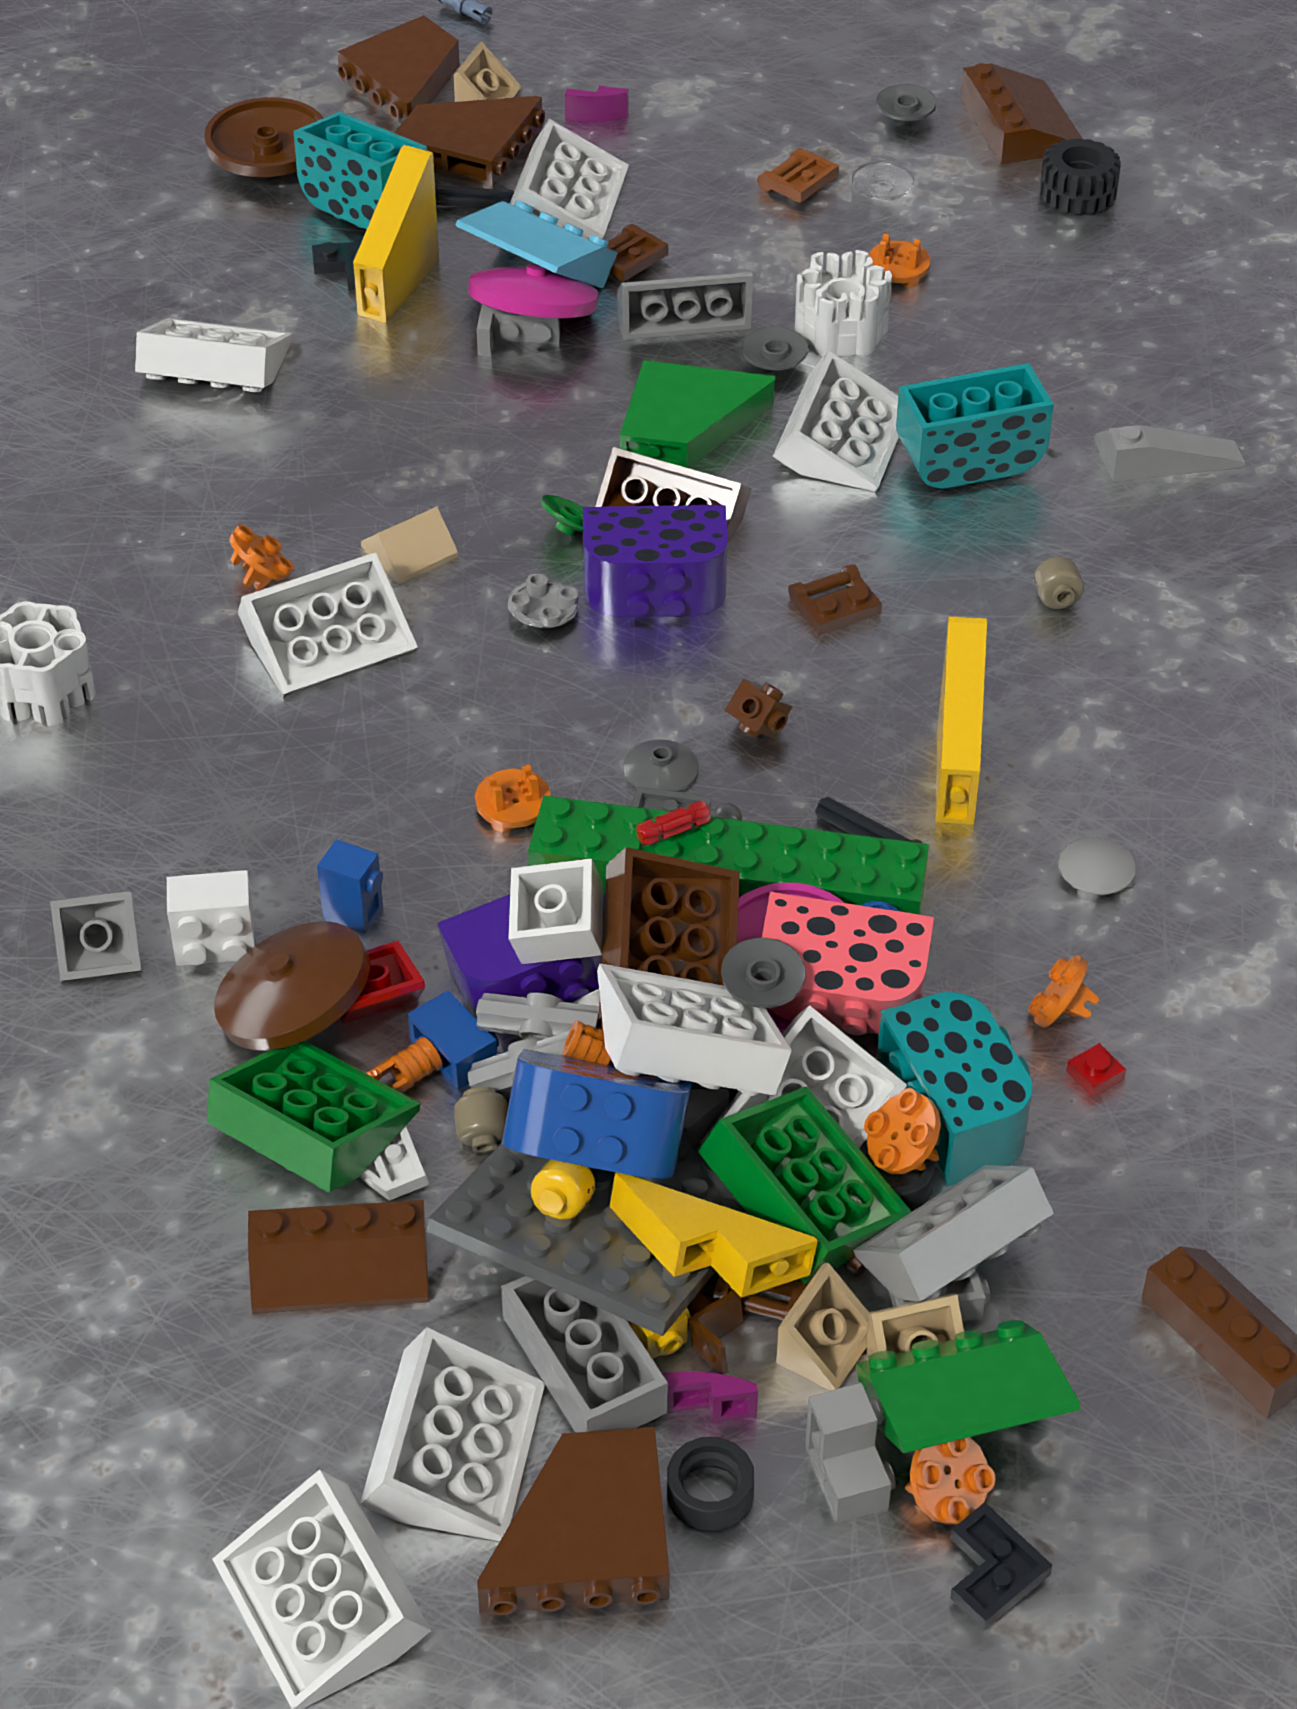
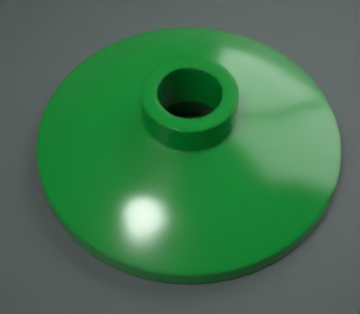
[540,495,583,536]

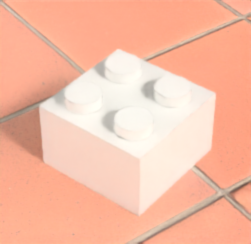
[509,859,603,964]
[167,870,256,966]

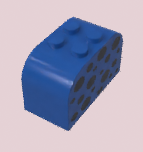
[502,1049,692,1179]

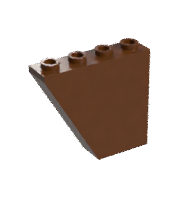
[337,15,460,124]
[394,96,545,187]
[477,1427,670,1615]

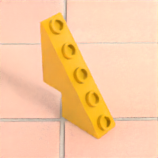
[610,1172,818,1298]

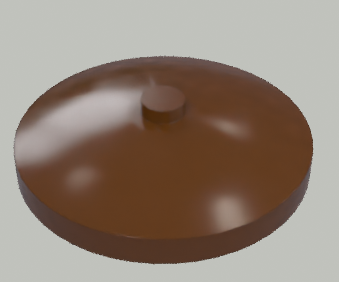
[204,97,323,177]
[214,921,370,1050]

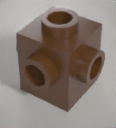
[724,679,793,739]

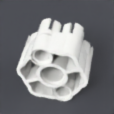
[795,250,892,356]
[0,601,96,726]

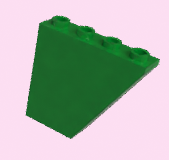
[620,360,775,468]

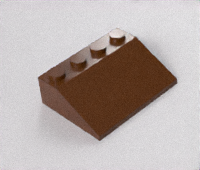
[960,63,1083,165]
[599,847,739,1020]

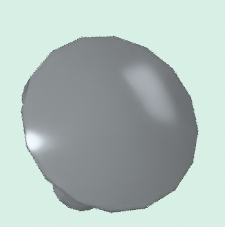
[508,573,579,628]
[1058,837,1136,901]

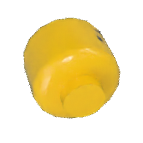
[531,1160,595,1220]

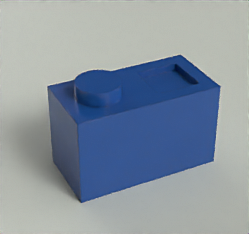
[317,839,383,934]
[408,990,499,1090]

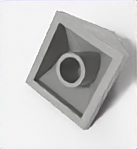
[50,891,142,981]

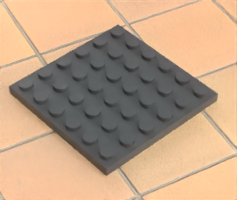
[427,1141,749,1336]

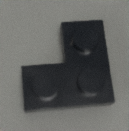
[312,240,362,291]
[950,1502,1053,1630]

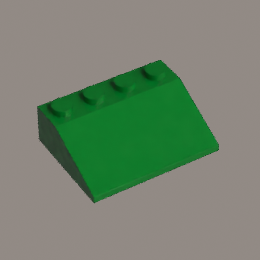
[206,1040,421,1193]
[698,1086,911,1284]
[855,1320,1081,1453]

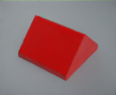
[340,940,425,1024]

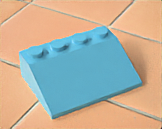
[455,200,618,288]

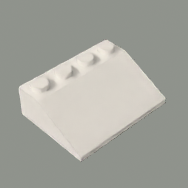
[510,119,629,239]
[135,318,293,392]
[772,351,899,492]
[238,552,418,696]
[597,964,792,1096]
[699,1005,907,1148]
[360,1327,545,1541]
[212,1469,432,1709]

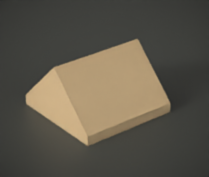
[454,42,522,102]
[361,507,458,584]
[776,1263,869,1391]
[866,1293,964,1356]

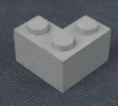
[805,1383,895,1524]

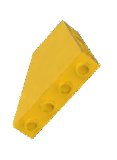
[353,145,439,323]
[936,616,987,825]

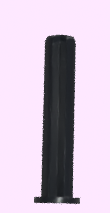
[435,187,514,207]
[815,797,922,843]

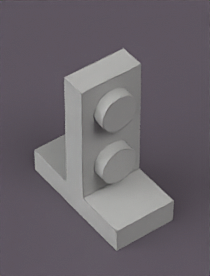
[476,304,560,356]

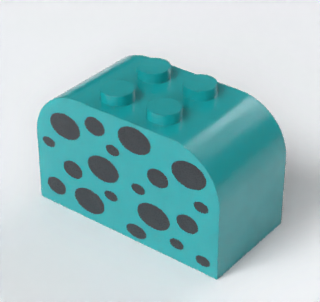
[294,111,427,229]
[896,363,1054,488]
[877,992,1032,1187]

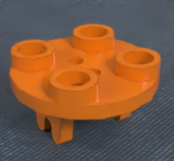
[868,233,930,287]
[229,524,295,591]
[475,764,551,832]
[1028,955,1099,1028]
[864,1088,941,1174]
[905,1437,995,1525]

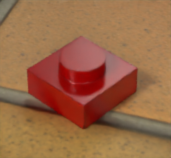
[1066,1043,1126,1098]

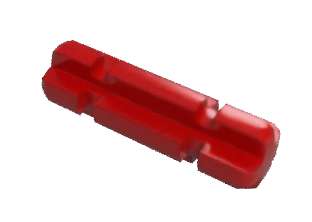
[636,800,711,846]

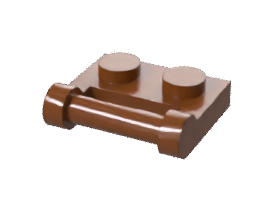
[757,148,839,203]

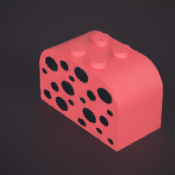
[759,892,934,1035]

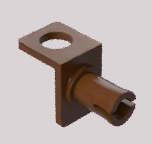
[687,1290,743,1375]

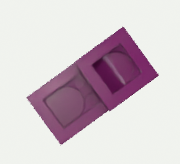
[564,85,629,122]
[662,1371,758,1423]

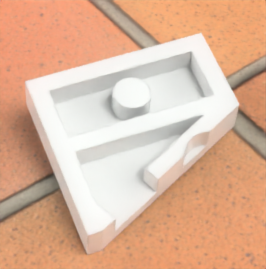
[358,1126,429,1201]

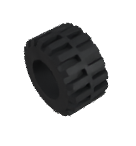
[1040,138,1121,214]

